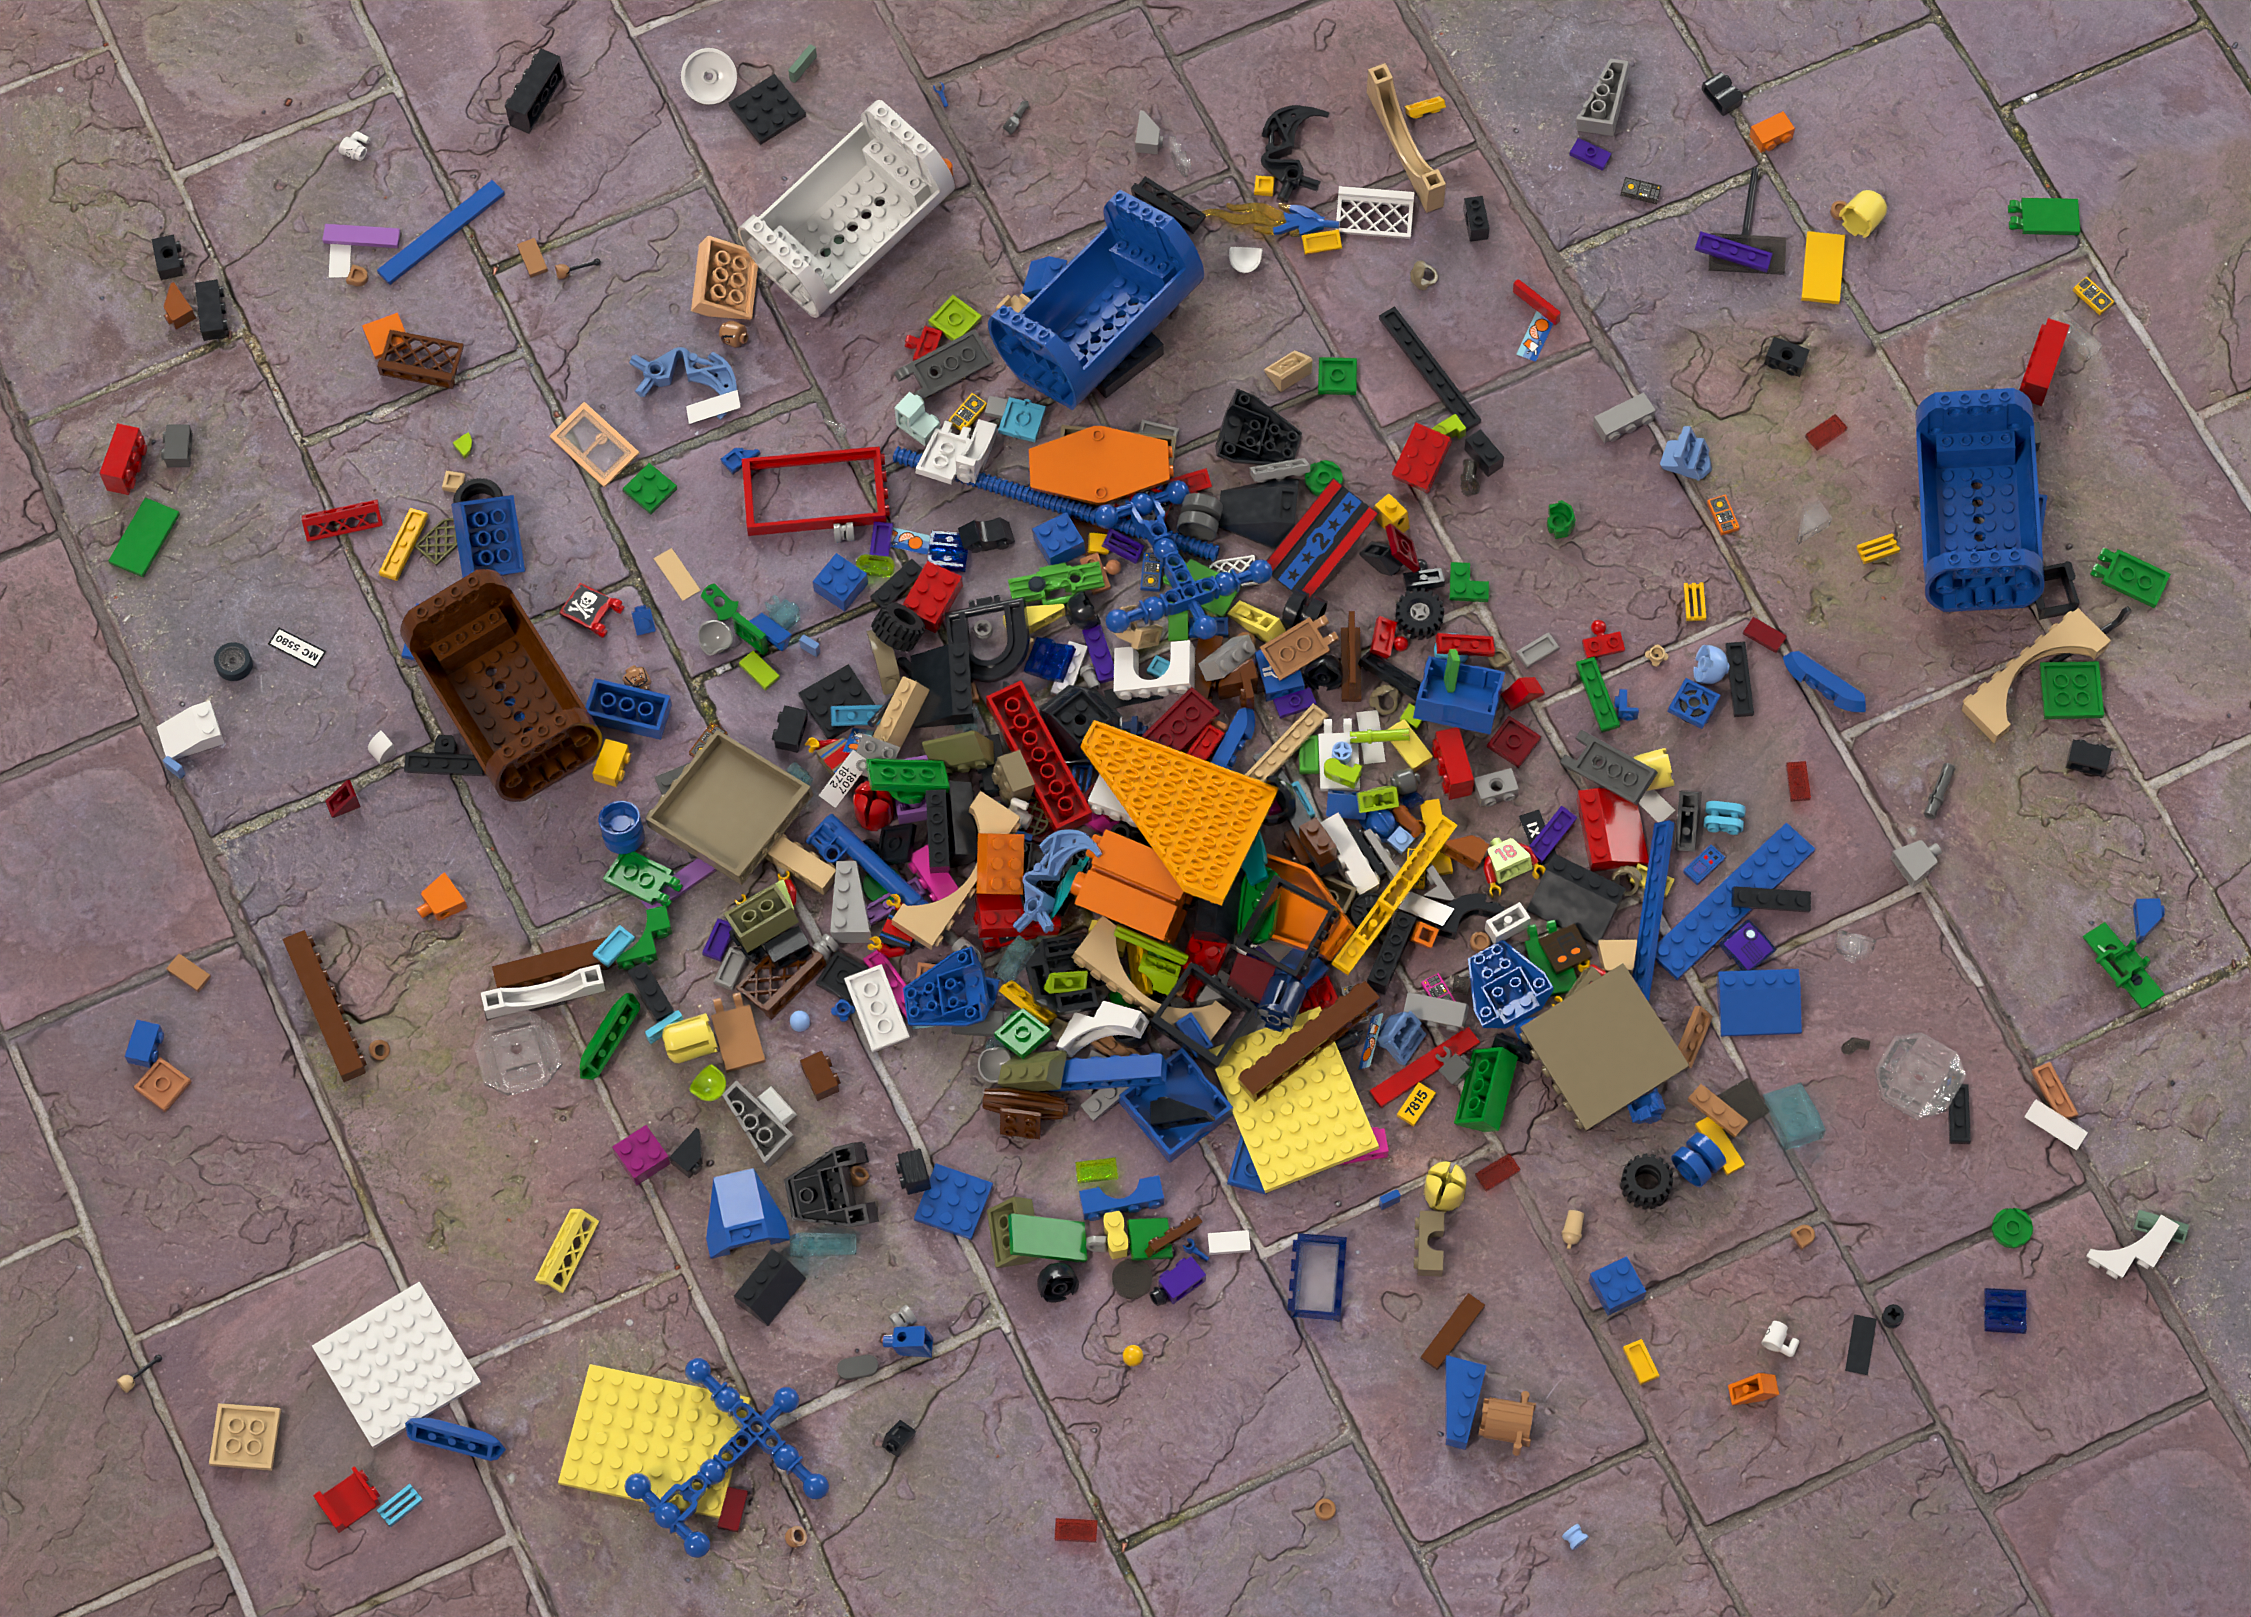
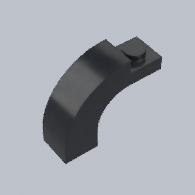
[1437,893,1505,940]

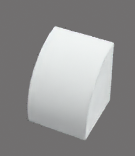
[368,731,396,765]

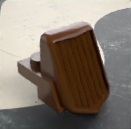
[1218,658,1258,711]

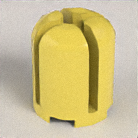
[662,1013,718,1063]
[1424,1161,1467,1213]

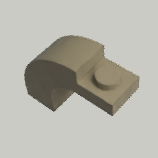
[866,630,901,695]

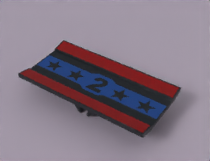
[1266,478,1379,601]

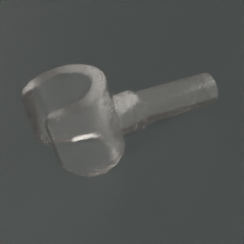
[823,418,847,438]

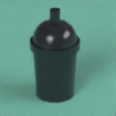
[1335,1029,1364,1053]

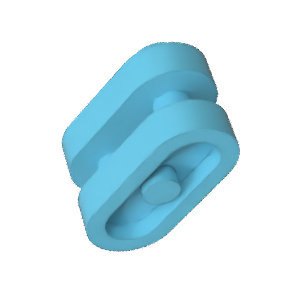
[1704,801,1746,835]

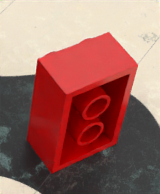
[1391,422,1452,494]
[99,423,148,495]
[902,561,963,633]
[1431,727,1474,800]

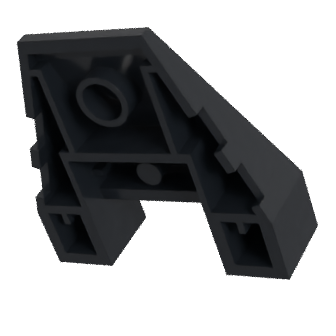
[784,1142,879,1227]

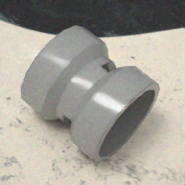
[833,522,855,543]
[811,934,839,961]
[889,1305,917,1327]

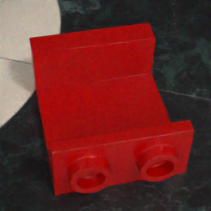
[313,1466,380,1533]

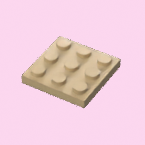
[209,1403,281,1471]

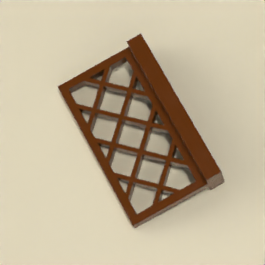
[377,330,464,389]
[1341,611,1361,702]
[736,948,827,1020]

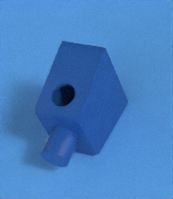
[883,1326,933,1358]

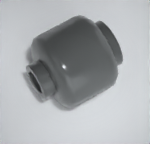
[1390,768,1421,796]

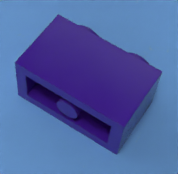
[1158,1256,1206,1304]

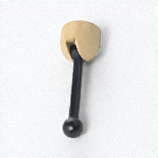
[116,1354,162,1393]

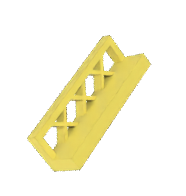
[535,1209,599,1293]

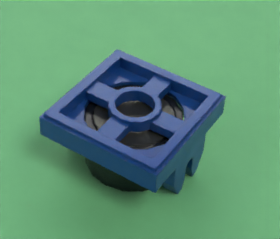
[1667,678,1721,729]

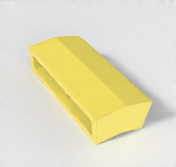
[1388,719,1433,773]

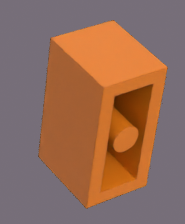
[1749,111,1795,153]

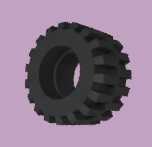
[871,602,925,652]
[1620,1153,1674,1210]

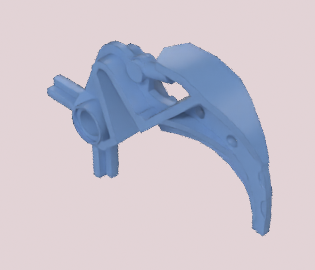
[629,347,737,420]
[1013,830,1102,933]

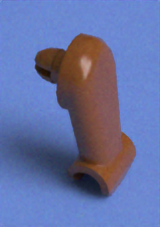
[1392,805,1426,838]

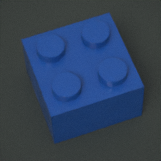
[1032,512,1086,566]
[813,553,868,612]
[1589,1256,1646,1316]

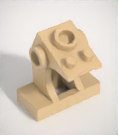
[1114,605,1163,650]

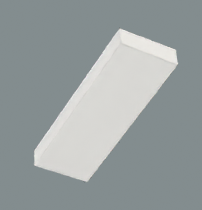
[2025,1099,2088,1150]

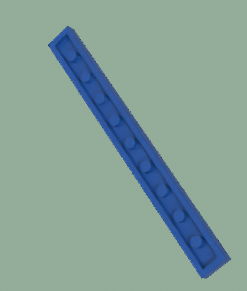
[1632,820,1675,1002]

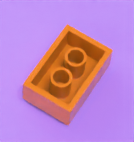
[977,833,1024,894]

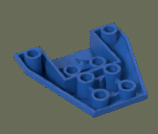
[1468,940,1554,1029]
[903,946,990,1027]
[706,1168,791,1259]

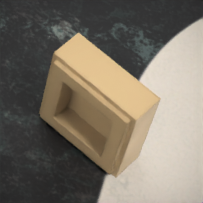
[442,471,466,493]

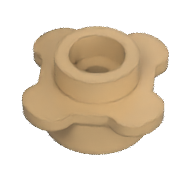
[1645,645,1668,667]

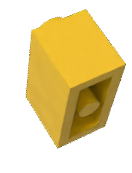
[592,739,631,787]

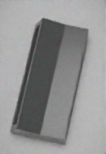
[951,1011,1004,1037]

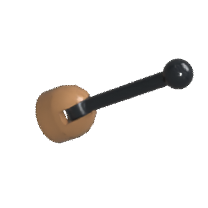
[555,258,601,280]

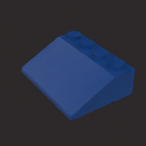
[451,495,525,578]
[1716,969,1802,1037]

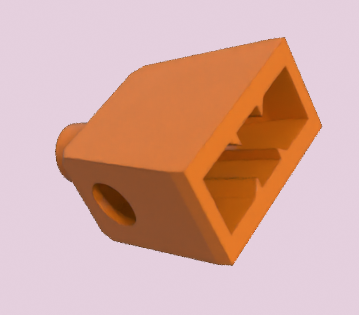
[416,872,467,921]

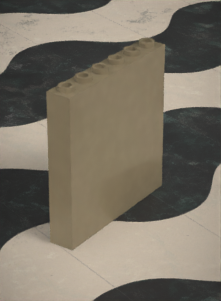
[645,730,813,885]
[1519,963,1689,1132]

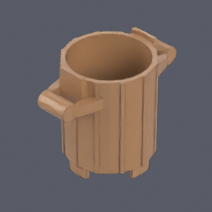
[1478,1391,1536,1456]

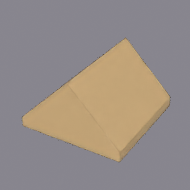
[1264,350,1313,392]

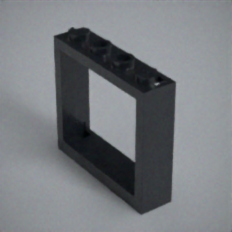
[1235,875,1340,981]
[1149,962,1257,1070]

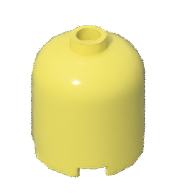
[1839,190,1887,238]
[1633,748,1674,791]

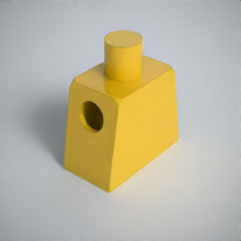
[1373,494,1410,533]

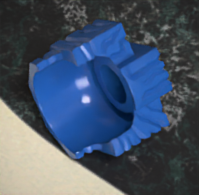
[1627,1087,1666,1124]

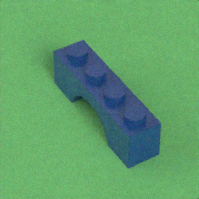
[1079,1175,1164,1221]

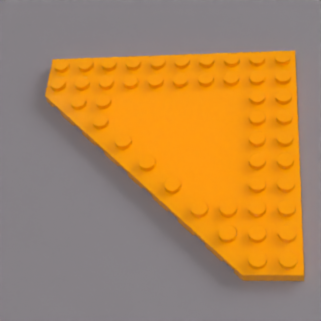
[1081,720,1279,906]

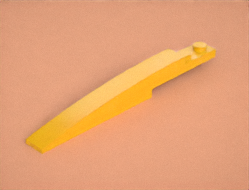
[1332,814,1458,975]

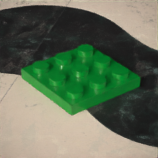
[2039,661,2104,719]

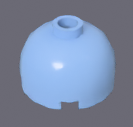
[1693,645,1729,684]

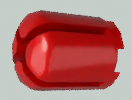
[853,780,894,832]

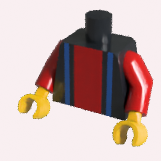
[867,894,926,958]

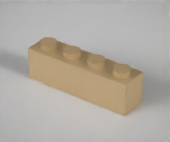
[873,676,930,755]
[764,833,836,895]

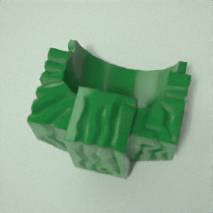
[1547,500,1576,539]

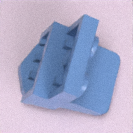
[1660,426,1712,481]
[1376,1011,1426,1066]

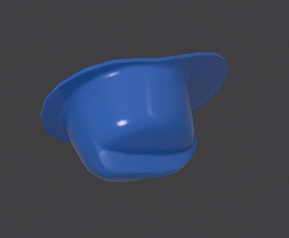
[1358,809,1399,843]

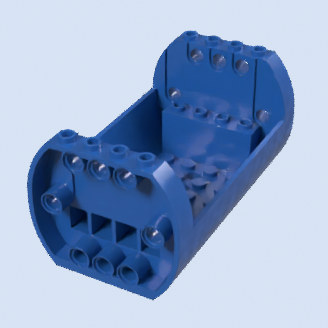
[988,190,1204,410]
[1915,388,2044,612]

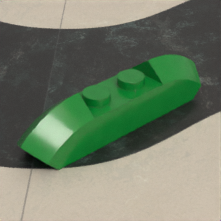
[579,993,640,1080]

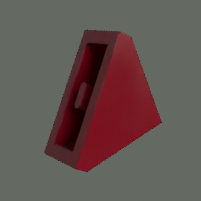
[325,780,361,818]

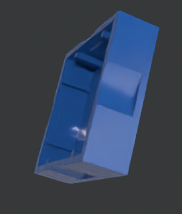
[1413,656,1505,734]
[1119,1047,1233,1163]

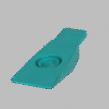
[1242,830,1268,886]
[1050,856,1089,920]

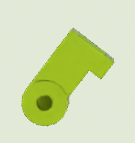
[1432,414,1466,439]
[1324,758,1362,789]

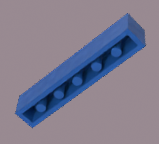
[1048,1053,1167,1092]

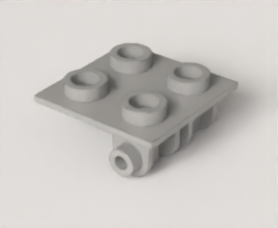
[856,734,900,777]

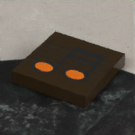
[1538,923,1593,975]

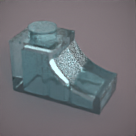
[994,935,1034,982]

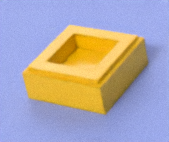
[1254,175,1274,196]
[1088,533,1109,555]

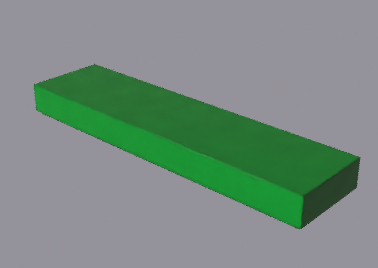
[1575,657,1620,733]

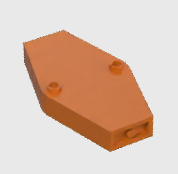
[1029,426,1174,505]
[1241,854,1355,961]

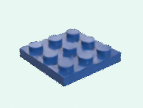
[914,1163,993,1240]

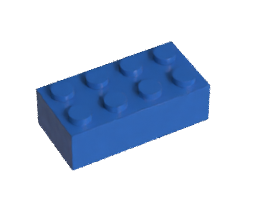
[585,678,672,740]

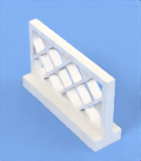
[1336,186,1414,239]

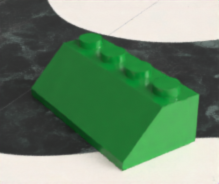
[1454,1047,1518,1132]

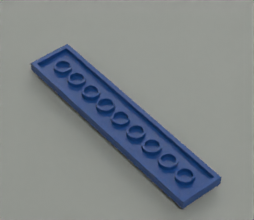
[1655,822,1815,981]

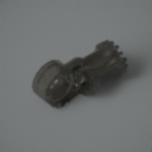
[1460,459,1480,497]

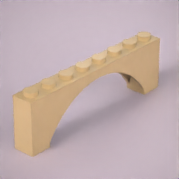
[1367,63,1446,213]
[1962,608,2111,743]
[892,791,1021,950]
[1072,916,1232,1041]

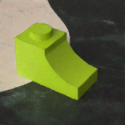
[1356,785,1399,813]
[1138,953,1181,995]

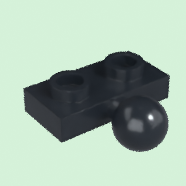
[1403,559,1445,592]

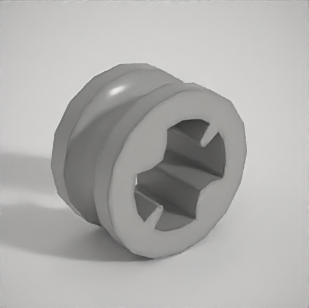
[974,620,992,640]

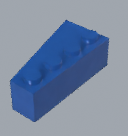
[1445,1355,1487,1450]

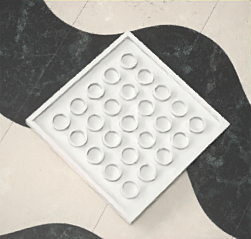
[312,1282,482,1449]

